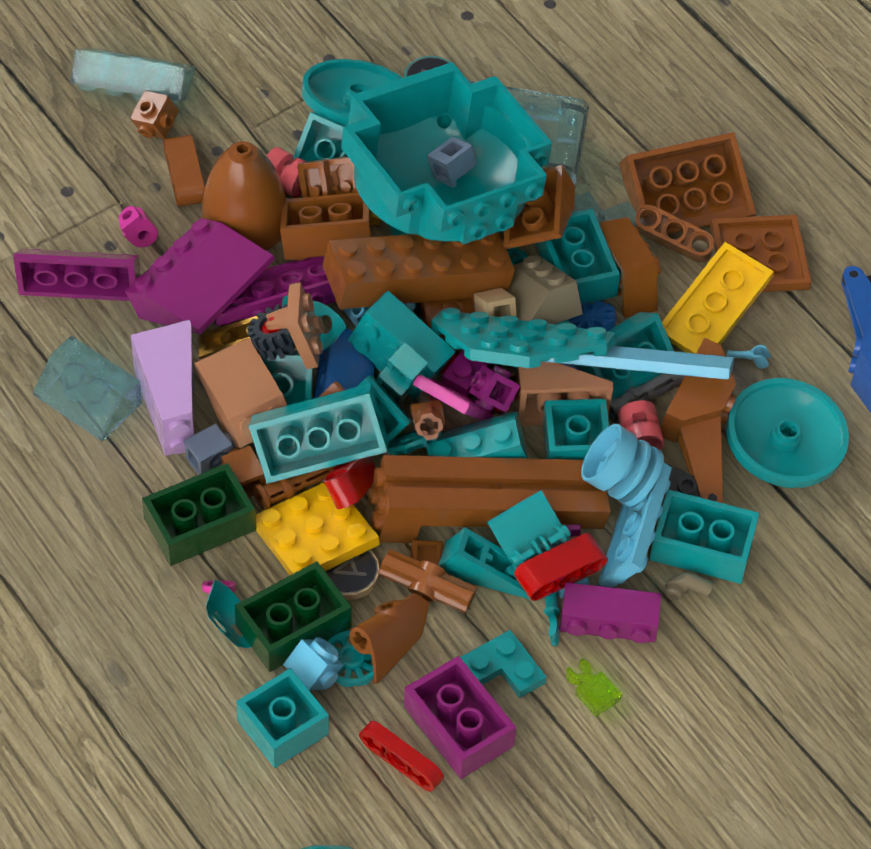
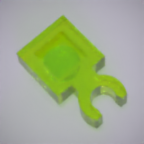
[566,658,622,717]

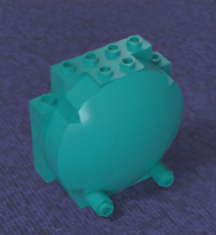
[341,62,553,244]

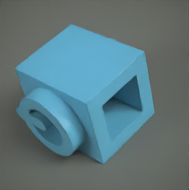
[283,637,344,691]

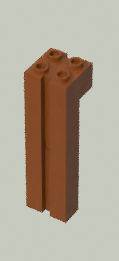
[368,455,611,543]

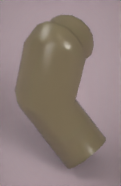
[665,572,713,600]

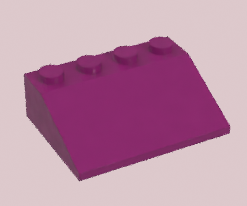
[125,218,275,334]

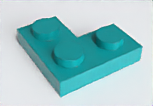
[460,630,547,698]

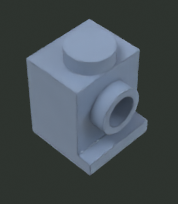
[427,137,477,188]

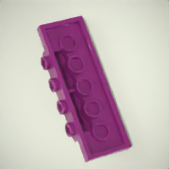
[214,256,336,326]

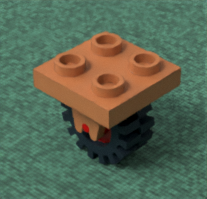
[248,282,324,369]

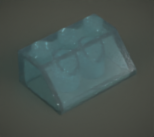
[33,336,143,441]

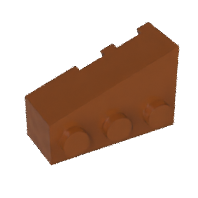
[599,217,661,318]

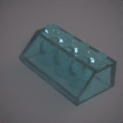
[70,48,196,106]

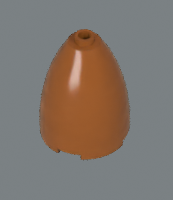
[202,141,287,250]

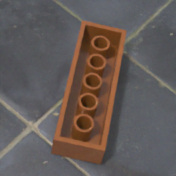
[322,232,515,309]

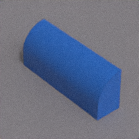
[313,328,375,399]

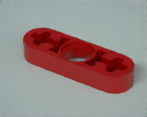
[359,721,444,792]

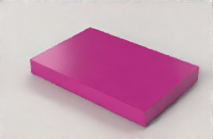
[413,375,494,420]

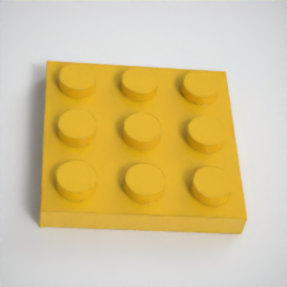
[256,482,380,575]

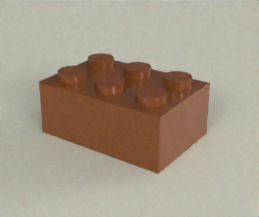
[280,193,373,260]

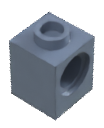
[184,424,235,475]

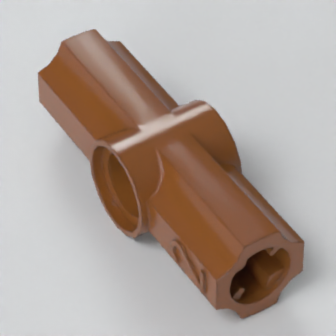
[410,391,446,440]
[378,549,477,614]

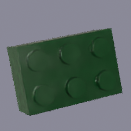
[142,463,256,566]
[235,561,352,672]

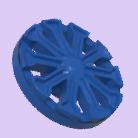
[568,301,617,332]

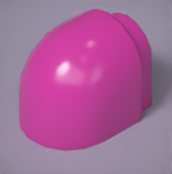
[118,206,158,247]

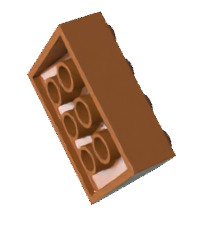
[619,132,756,239]

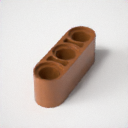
[163,135,205,207]
[635,205,714,262]

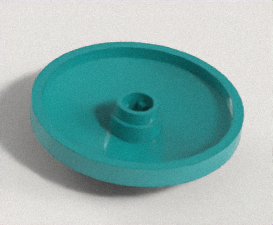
[301,59,402,126]
[726,378,849,488]

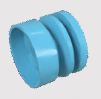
[581,424,664,507]

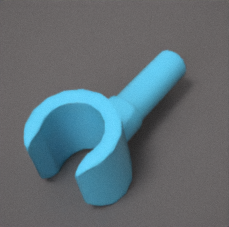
[727,345,771,369]

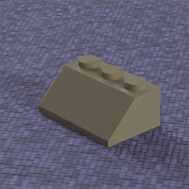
[508,256,582,324]

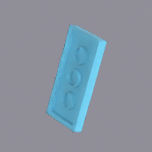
[598,462,672,588]

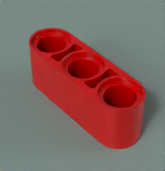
[323,456,376,509]
[514,533,608,601]

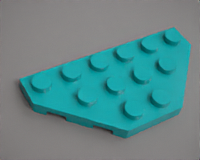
[432,308,615,368]

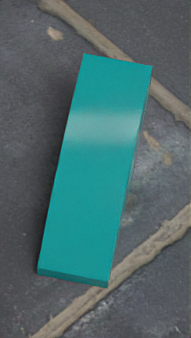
[377,342,428,406]

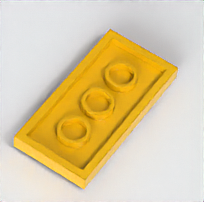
[662,242,774,354]

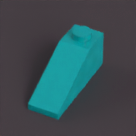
[438,528,530,599]

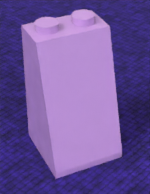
[131,320,194,456]

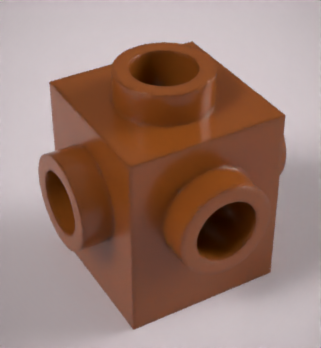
[130,91,179,139]

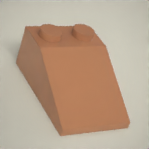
[194,338,287,448]
[515,362,613,426]

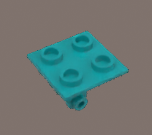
[487,490,571,570]

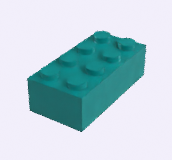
[249,383,389,484]

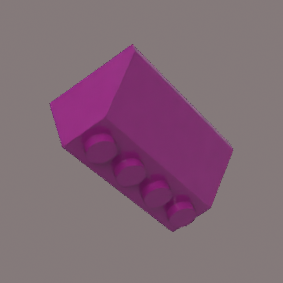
[13,249,141,301]

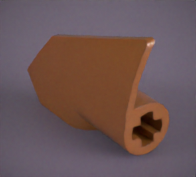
[349,593,429,684]

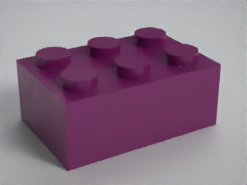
[404,656,516,779]

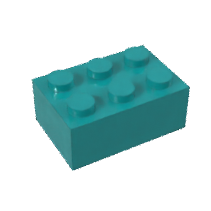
[535,208,620,303]
[348,291,456,400]
[650,490,760,584]

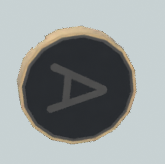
[325,550,379,601]

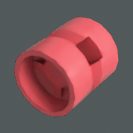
[266,147,305,198]
[617,400,665,450]

